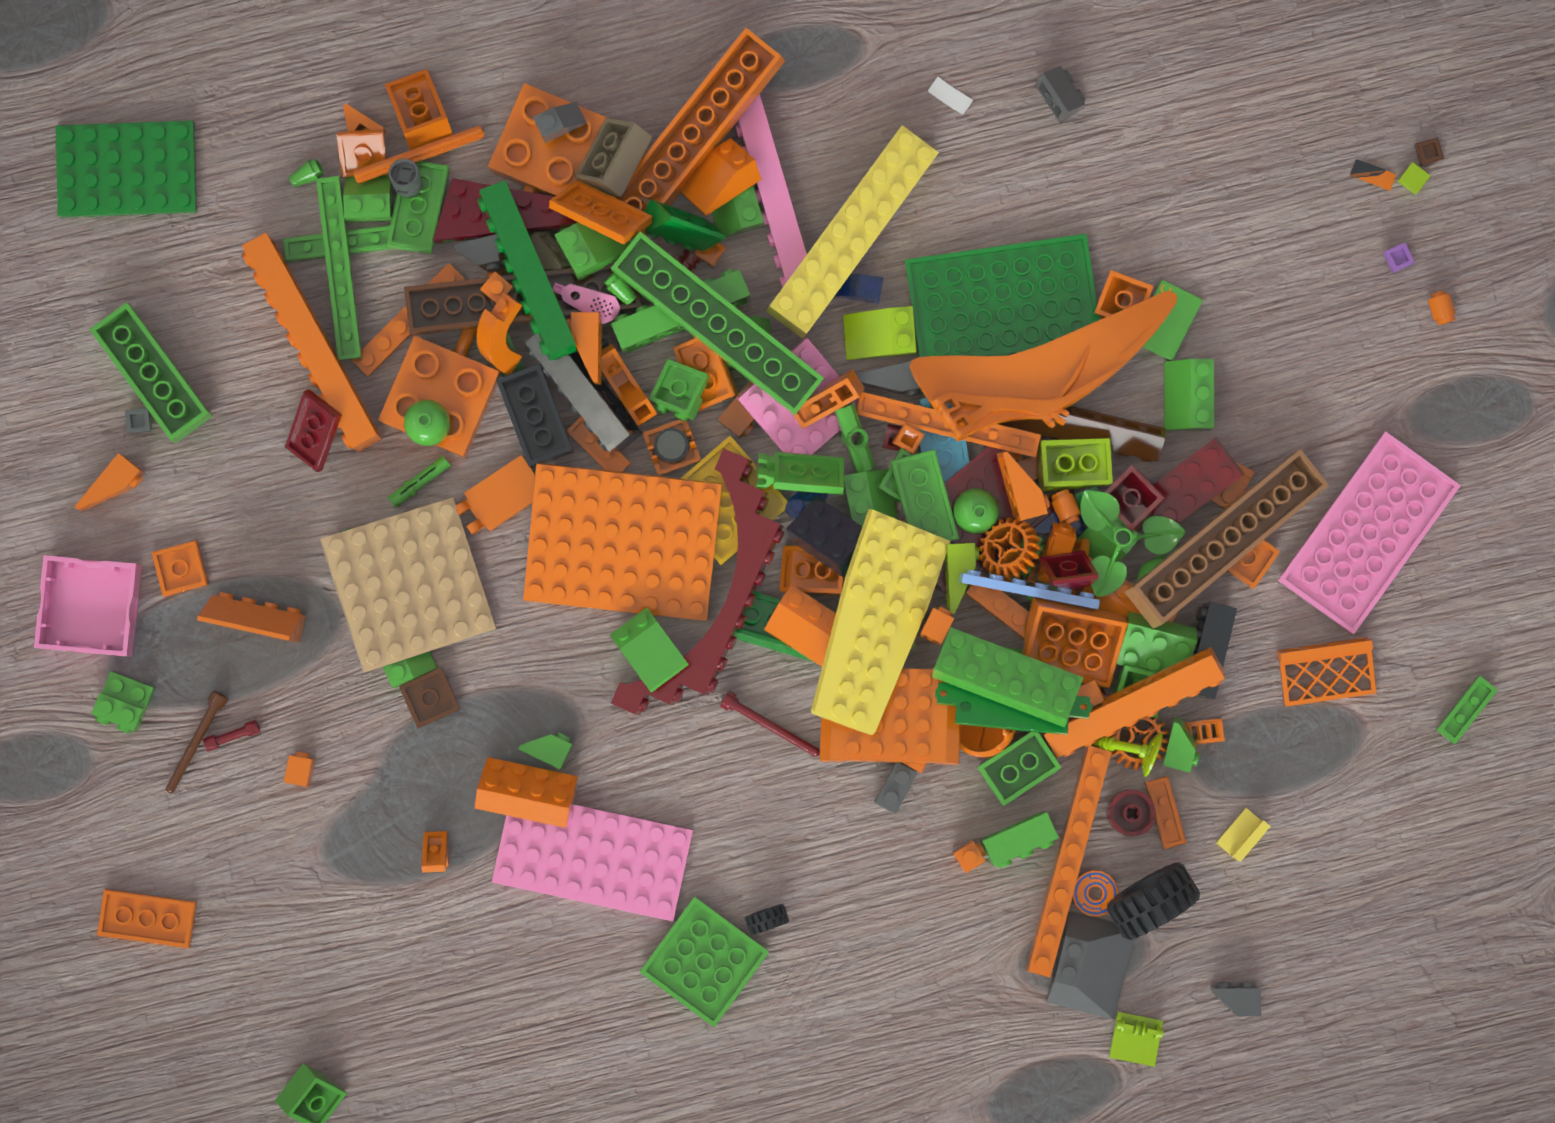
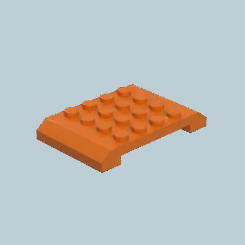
[820,669,961,765]

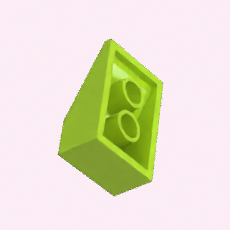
[843,306,916,361]
[1037,438,1113,491]

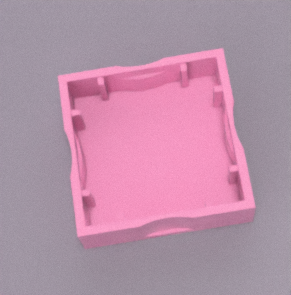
[34,555,142,657]

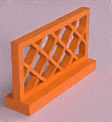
[1276,637,1377,707]

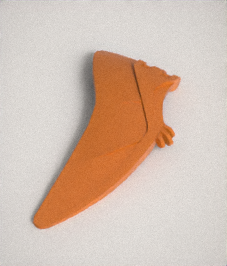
[909,291,1178,442]

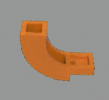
[477,292,522,375]
[601,344,657,426]

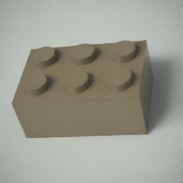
[575,118,652,197]

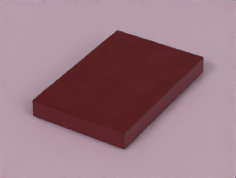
[285,389,342,472]

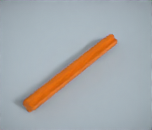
[353,125,485,184]

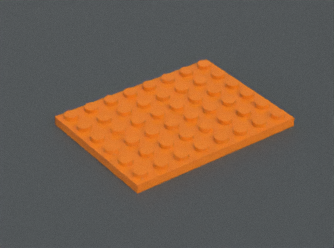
[523,463,722,621]

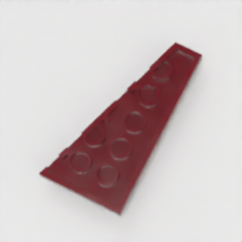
[433,178,578,244]

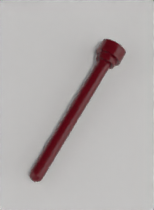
[720,691,820,757]

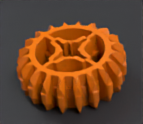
[978,517,1041,580]
[1109,715,1169,770]

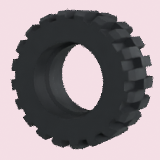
[1107,862,1200,940]

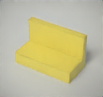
[1216,808,1271,862]

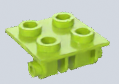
[1109,1012,1164,1067]

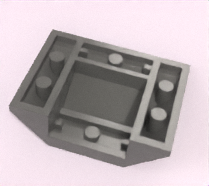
[1046,912,1134,1020]

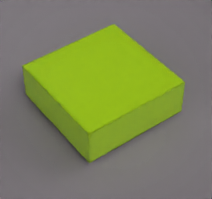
[1397,162,1431,195]

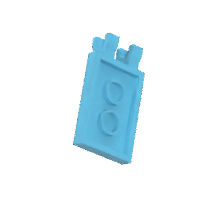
[917,398,969,482]

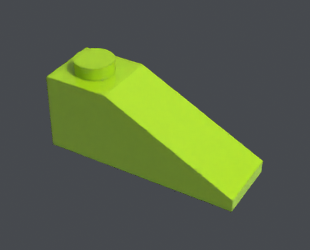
[945,542,979,614]

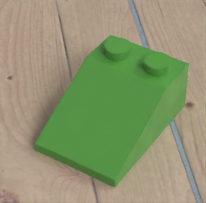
[555,223,634,281]
[610,608,689,692]

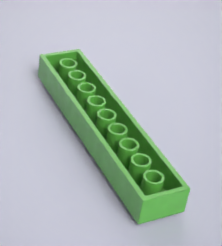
[611,232,824,415]

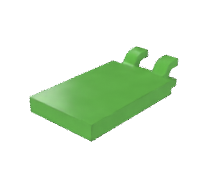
[756,452,844,495]

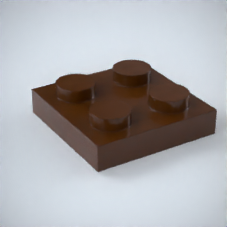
[399,667,461,729]

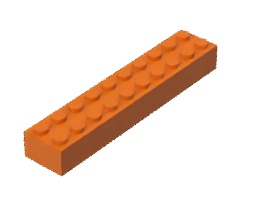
[612,28,785,237]
[242,232,383,452]

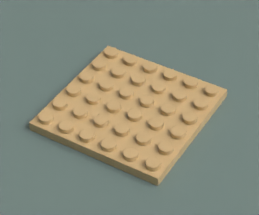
[320,497,496,672]

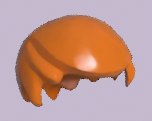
[960,725,1016,758]

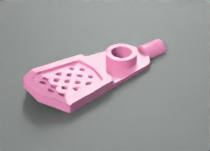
[552,282,621,324]

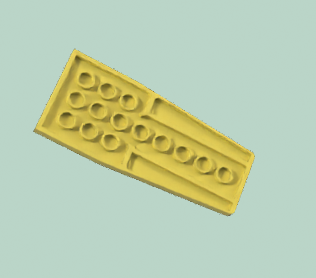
[811,509,950,735]

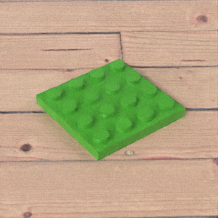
[640,896,770,1027]

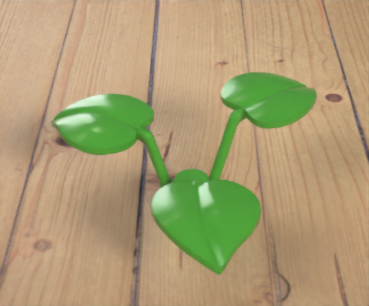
[1080,490,1185,597]

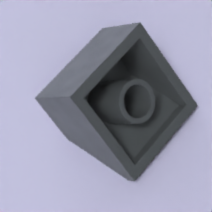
[1035,66,1086,123]

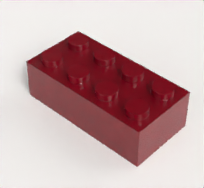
[1153,437,1244,524]

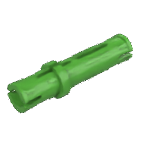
[387,455,451,508]

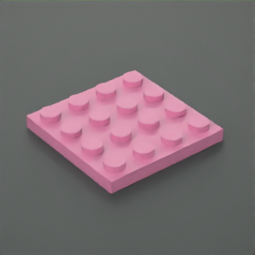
[737,338,859,455]

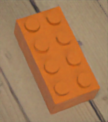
[475,757,578,828]

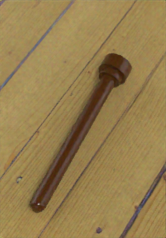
[166,690,229,793]

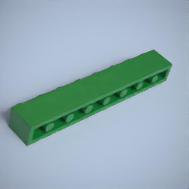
[477,180,576,361]

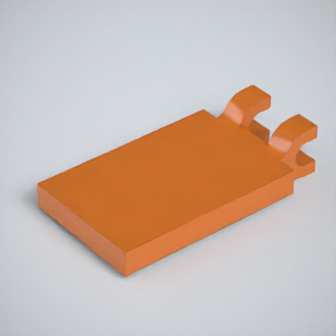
[456,455,535,535]

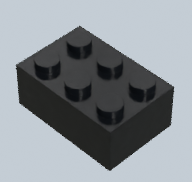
[786,495,862,578]

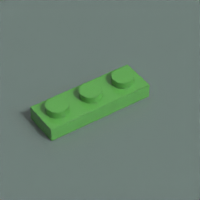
[1435,675,1498,744]

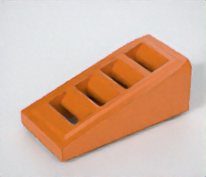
[1184,718,1225,745]

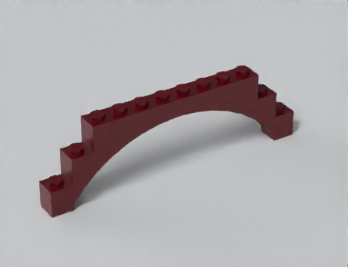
[611,448,784,715]

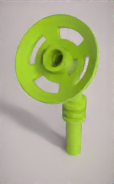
[1090,732,1163,777]

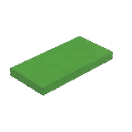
[386,161,450,255]
[890,449,959,541]

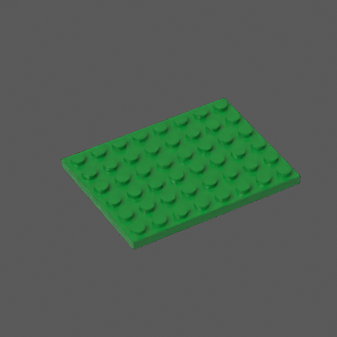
[905,234,1100,396]

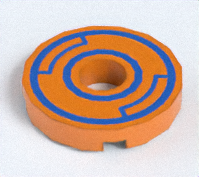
[1072,870,1118,917]

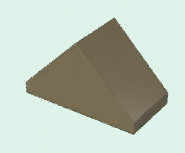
[531,231,571,269]

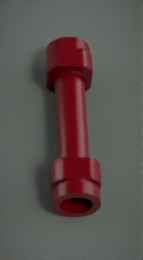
[203,720,261,752]

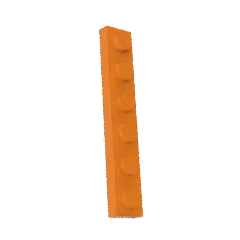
[352,263,465,377]

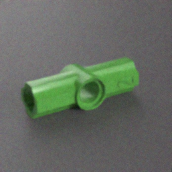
[834,402,875,473]

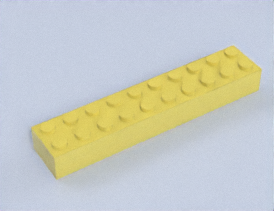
[766,125,939,339]

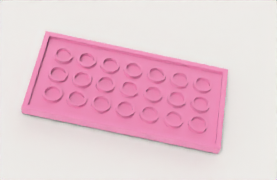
[1277,431,1461,635]
[492,804,693,921]

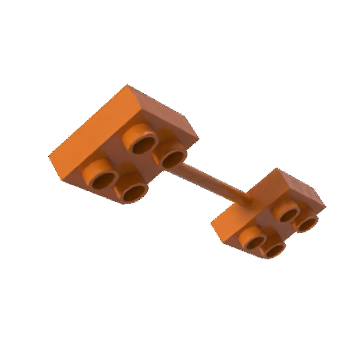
[378,83,607,459]

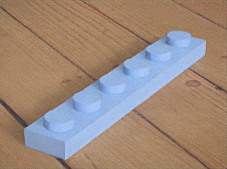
[958,569,1100,609]

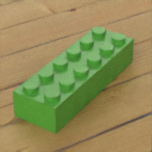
[611,269,751,355]
[89,302,213,443]
[932,627,1084,727]

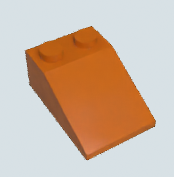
[384,69,453,150]
[681,138,762,216]
[996,452,1050,521]
[779,546,846,597]

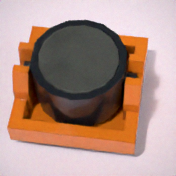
[643,420,701,476]

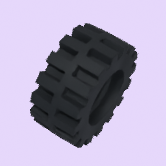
[744,904,789,935]

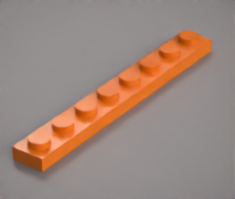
[857,392,1041,458]

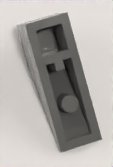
[856,362,921,397]

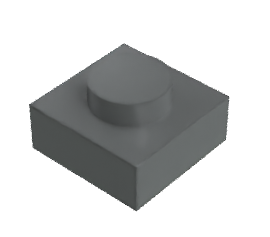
[125,408,152,434]

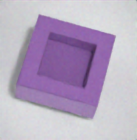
[1383,242,1415,274]

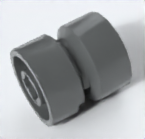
[389,159,423,197]

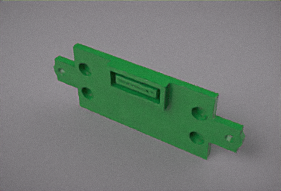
[935,682,1092,735]

